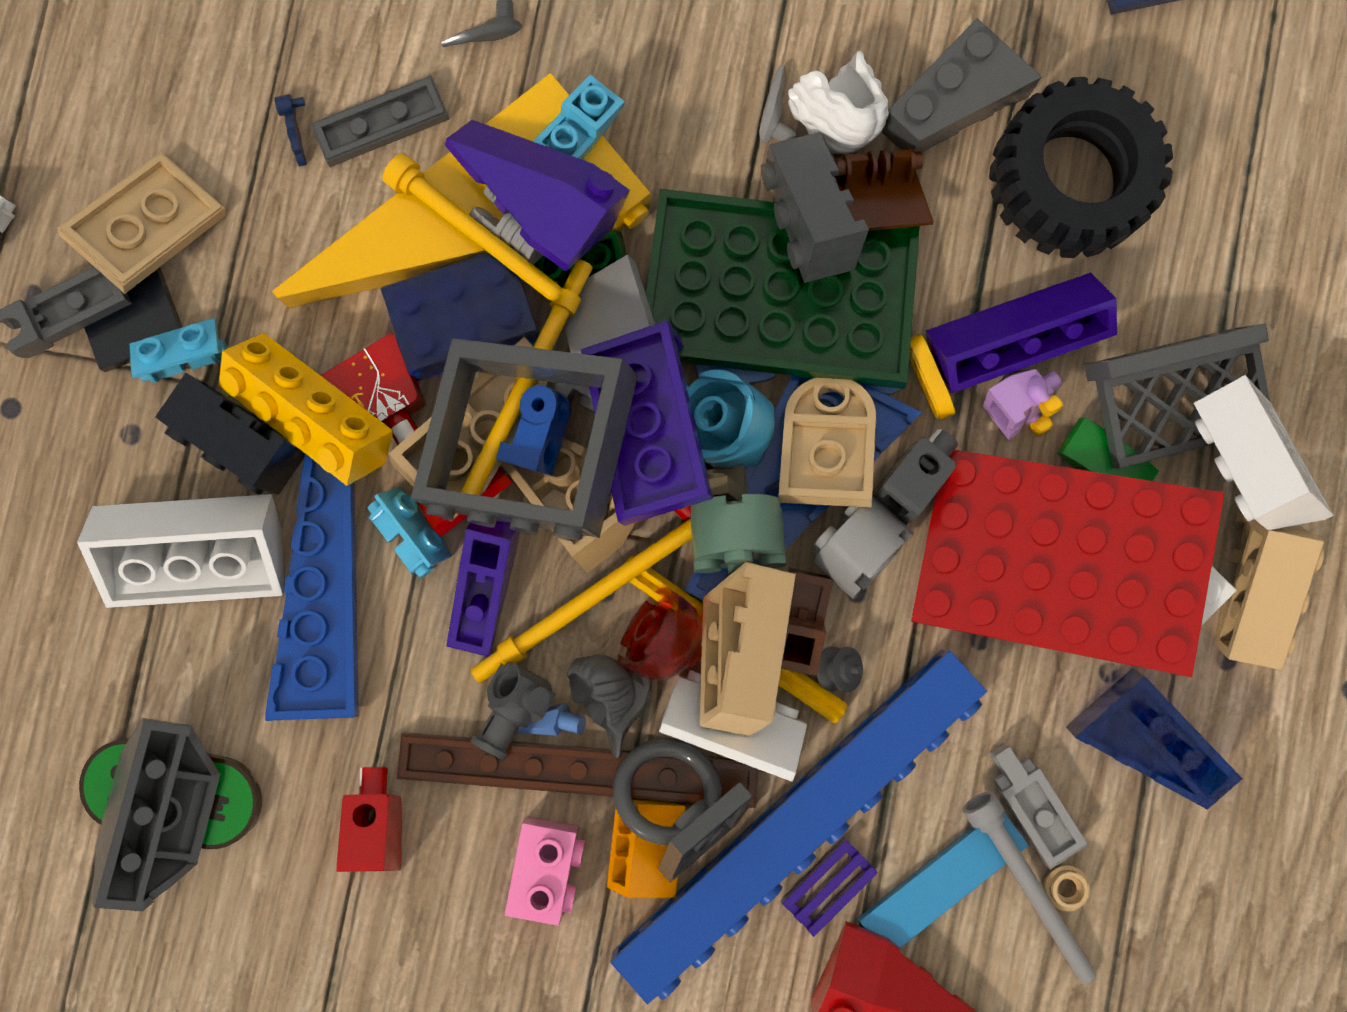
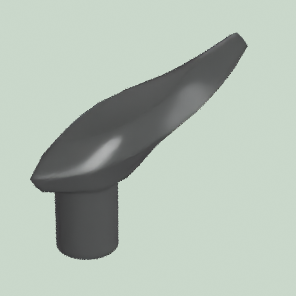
[441,0,523,47]

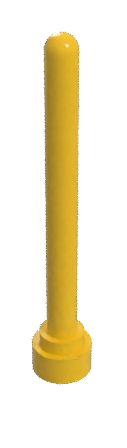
[382,153,562,301]

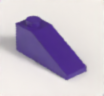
[446,520,520,657]

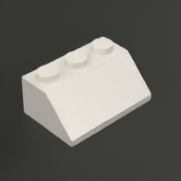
[1194,375,1334,530]
[659,670,807,782]

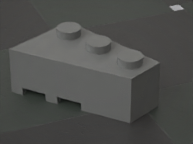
[761,132,869,283]

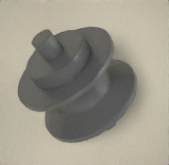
[817,646,863,692]

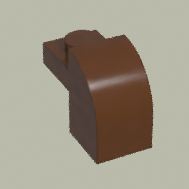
[781,567,834,676]

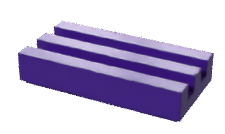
[781,837,878,937]

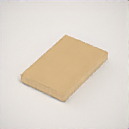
[57,152,226,294]

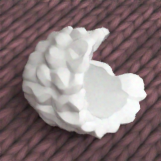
[788,51,889,155]

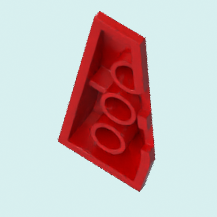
[811,921,976,1012]

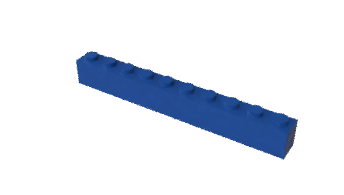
[610,650,988,1005]

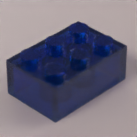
[380,252,539,381]

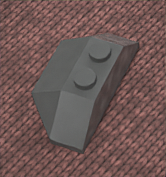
[92,718,220,911]

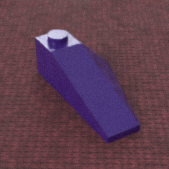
[445,120,630,271]

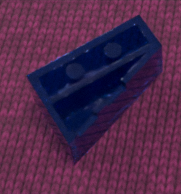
[1066,668,1243,810]

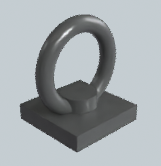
[613,739,752,883]

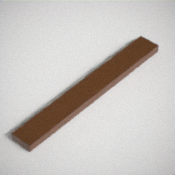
[397,732,759,808]

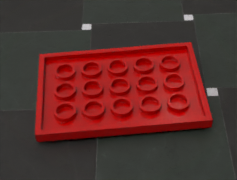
[911,450,1225,678]

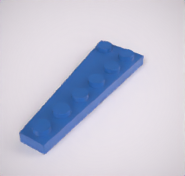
[265,454,359,721]

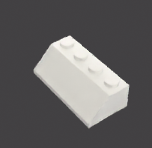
[77,494,284,608]

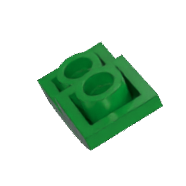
[1057,418,1159,481]

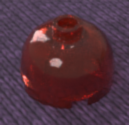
[618,587,702,680]

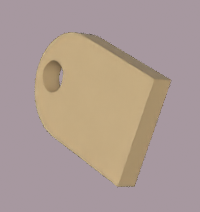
[778,378,876,508]

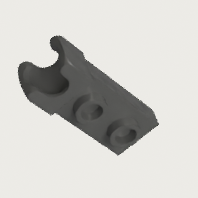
[0,267,132,358]

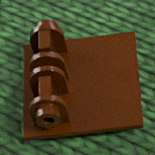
[834,147,934,231]

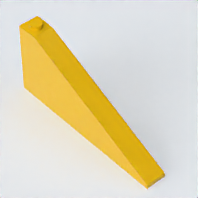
[272,73,651,308]

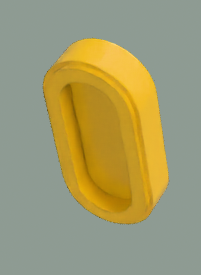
[909,334,955,420]

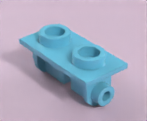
[129,318,228,383]
[367,487,452,579]

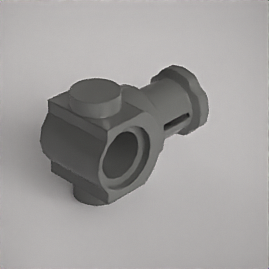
[470,663,556,760]

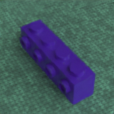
[926,272,1117,393]

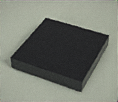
[84,267,183,372]

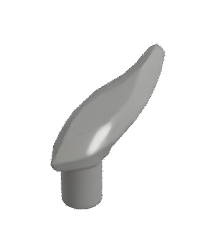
[759,65,797,143]

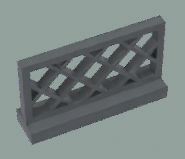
[1084,323,1270,468]

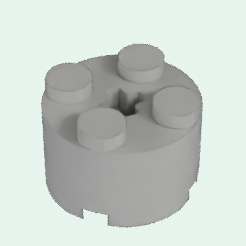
[812,496,915,599]

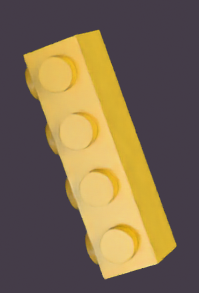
[218,333,393,486]

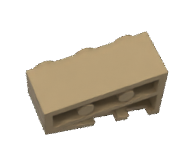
[700,562,796,736]

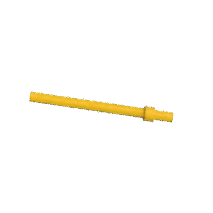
[460,259,593,495]
[470,519,692,683]

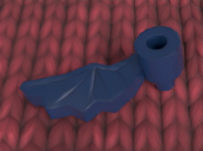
[275,94,307,166]

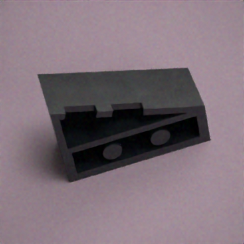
[155,373,305,495]

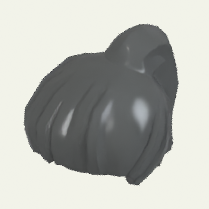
[567,654,652,759]

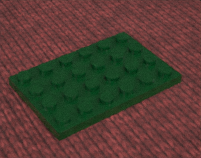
[646,189,920,389]

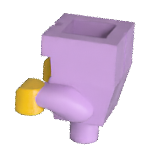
[982,369,1063,440]

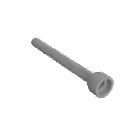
[963,791,1096,984]

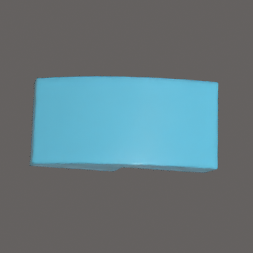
[533,75,625,160]

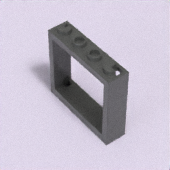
[411,338,638,541]

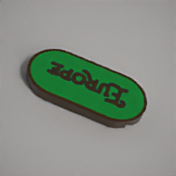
[79,738,262,849]

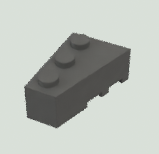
[881,18,1042,153]

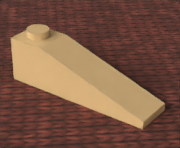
[389,337,548,522]
[501,438,636,574]

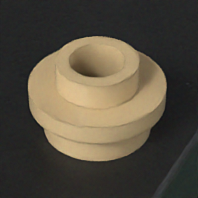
[1043,864,1090,912]

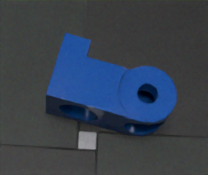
[496,385,571,476]

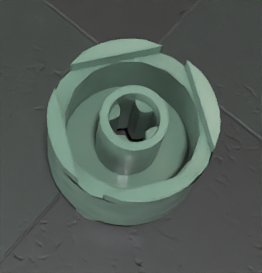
[690,494,787,575]

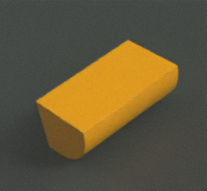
[606,798,686,898]

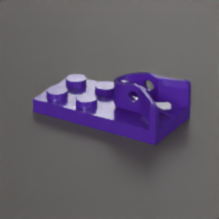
[581,320,713,526]

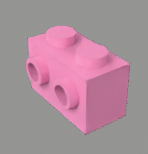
[504,817,585,926]

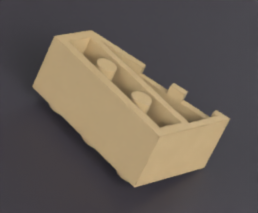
[1214,509,1324,670]

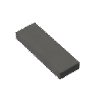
[311,75,450,167]

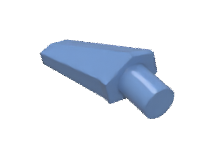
[516,703,586,736]

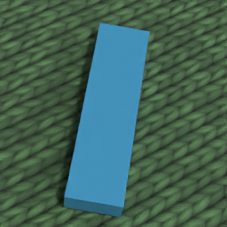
[858,812,1029,948]

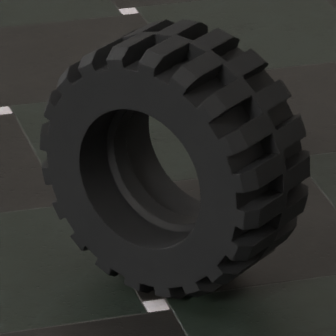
[989,76,1173,258]

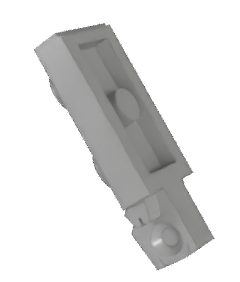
[989,743,1088,870]

